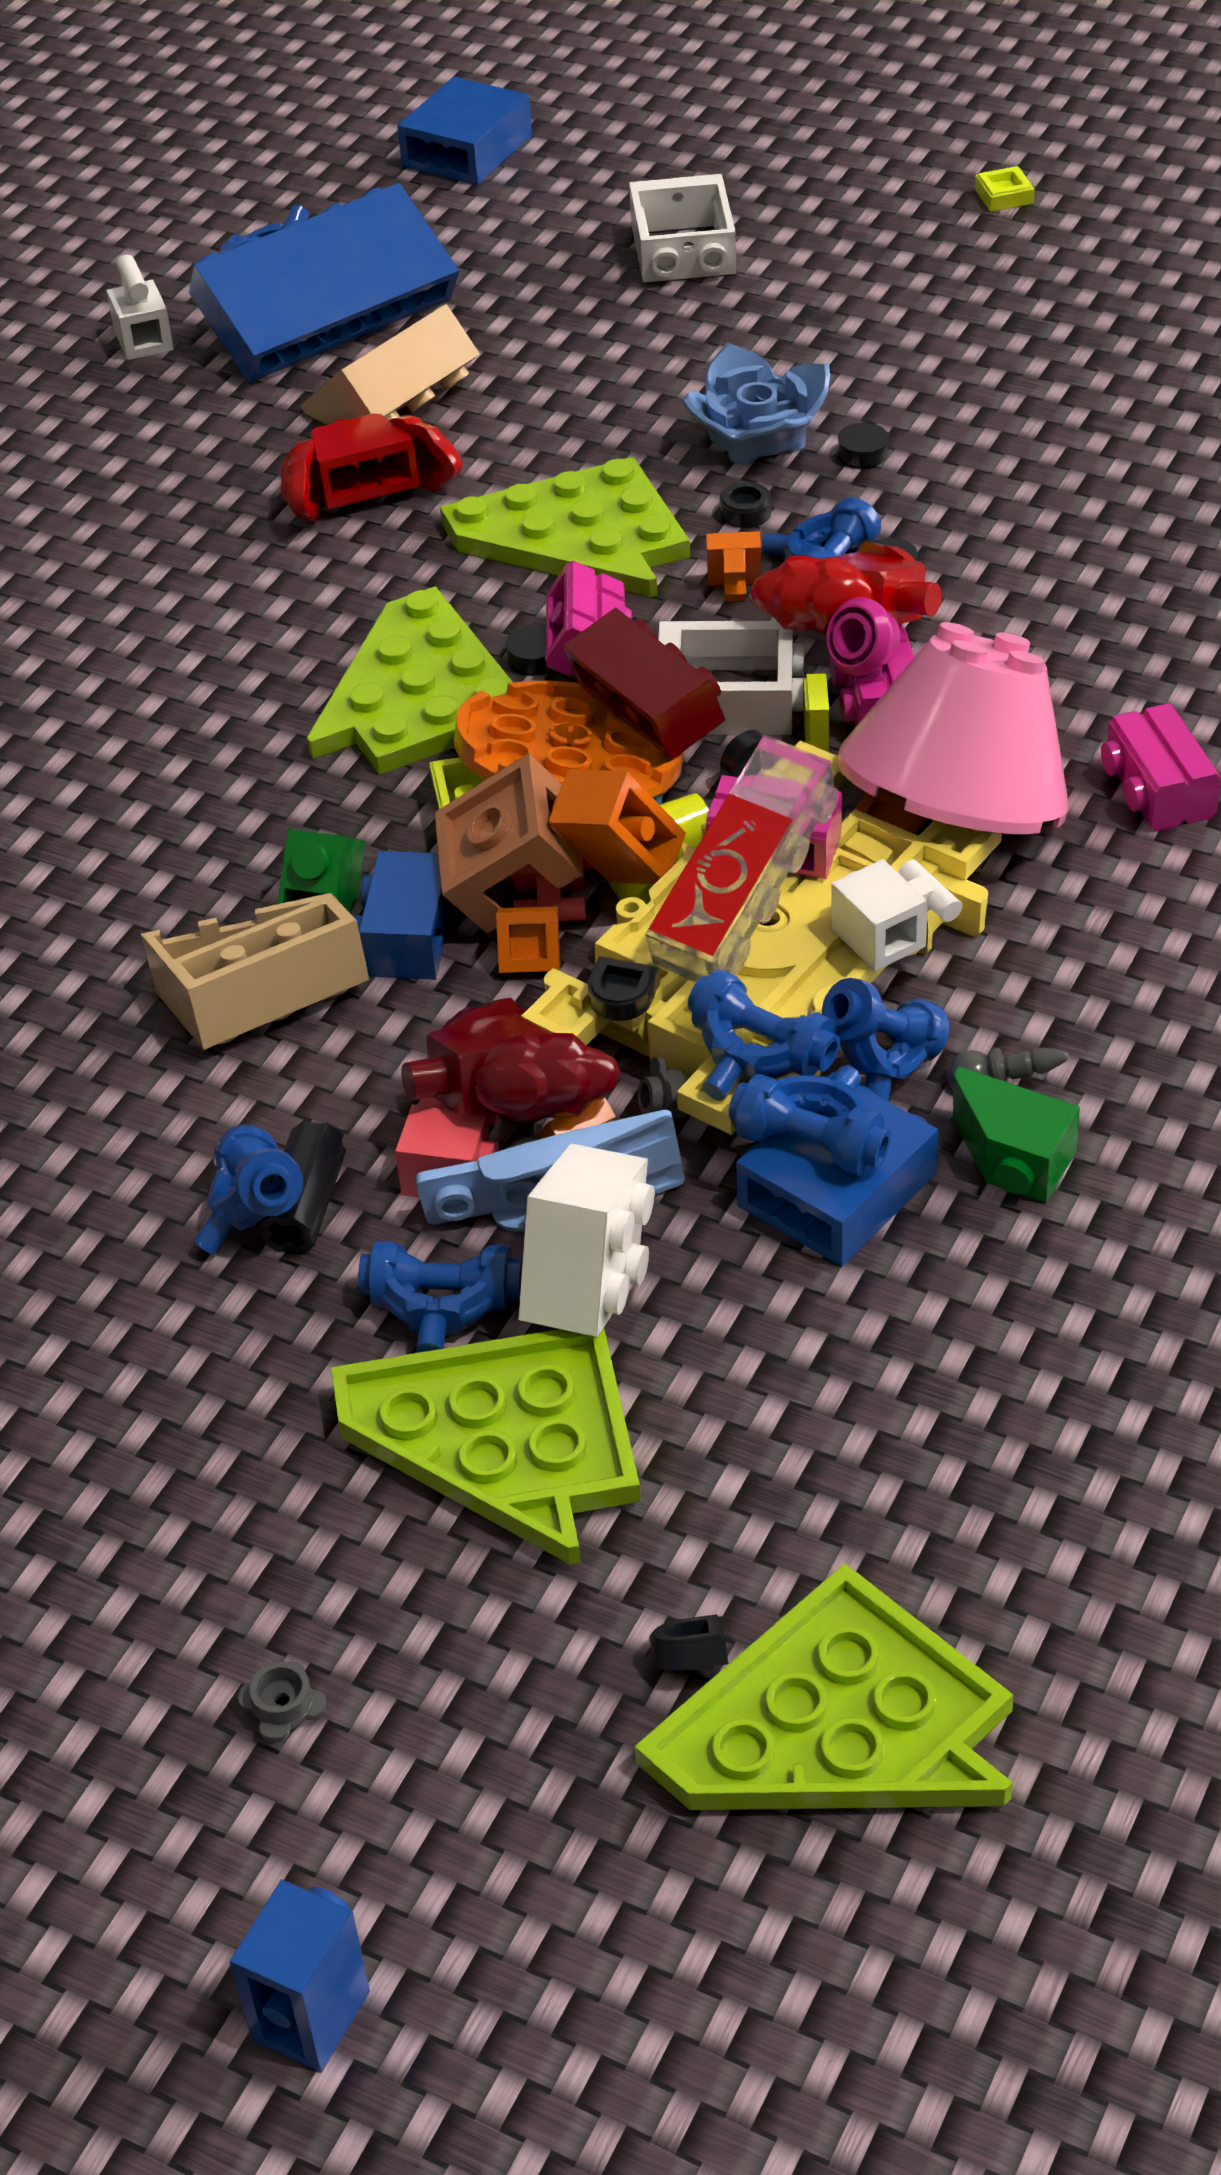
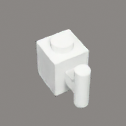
[106,255,174,360]
[831,859,962,971]

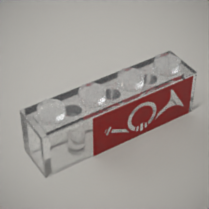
[645,735,838,982]

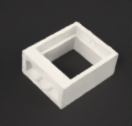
[629,174,736,283]
[658,621,804,735]

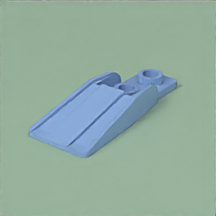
[416,1110,685,1233]

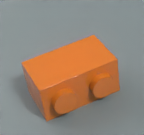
[548,769,686,885]

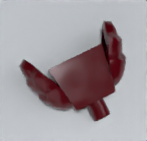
[401,998,620,1123]

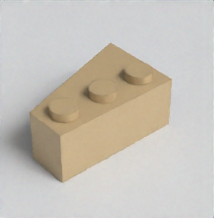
[141,893,369,1050]

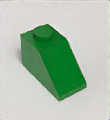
[953,1067,1080,1203]

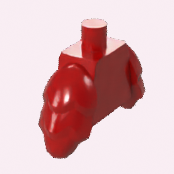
[280,413,463,522]
[750,541,942,634]

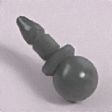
[947,1047,1069,1092]

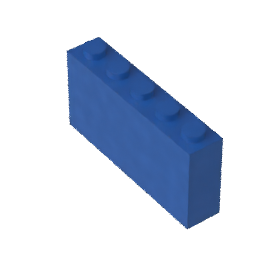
[189,182,459,383]

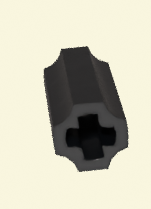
[258,1120,347,1255]

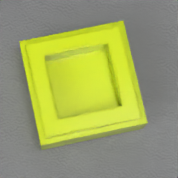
[975,166,1035,212]
[804,673,829,752]

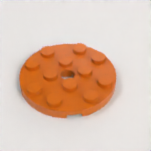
[454,681,684,797]

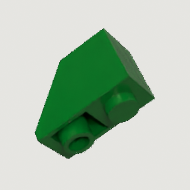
[277,828,366,914]

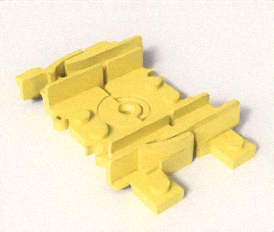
[522,741,1002,1135]

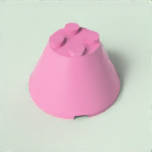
[837,622,1069,834]

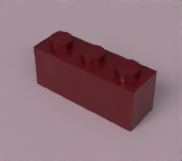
[562,607,726,760]

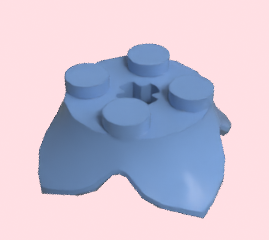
[683,342,830,464]

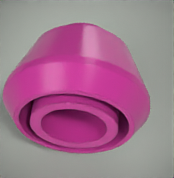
[826,597,901,676]

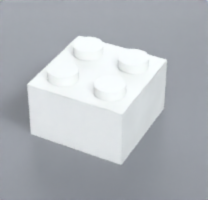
[519,1143,655,1337]

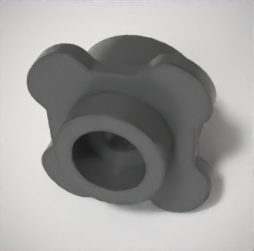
[638,1057,688,1120]
[238,1661,327,1742]

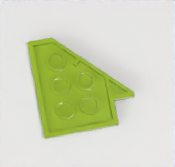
[440,457,690,597]
[307,586,513,775]

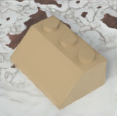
[300,304,480,425]

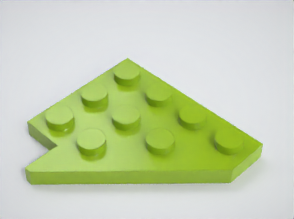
[331,1328,641,1565]
[634,1563,1014,1810]

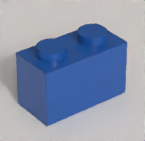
[354,851,453,980]
[230,1879,370,2073]

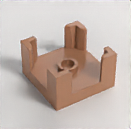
[435,753,583,933]

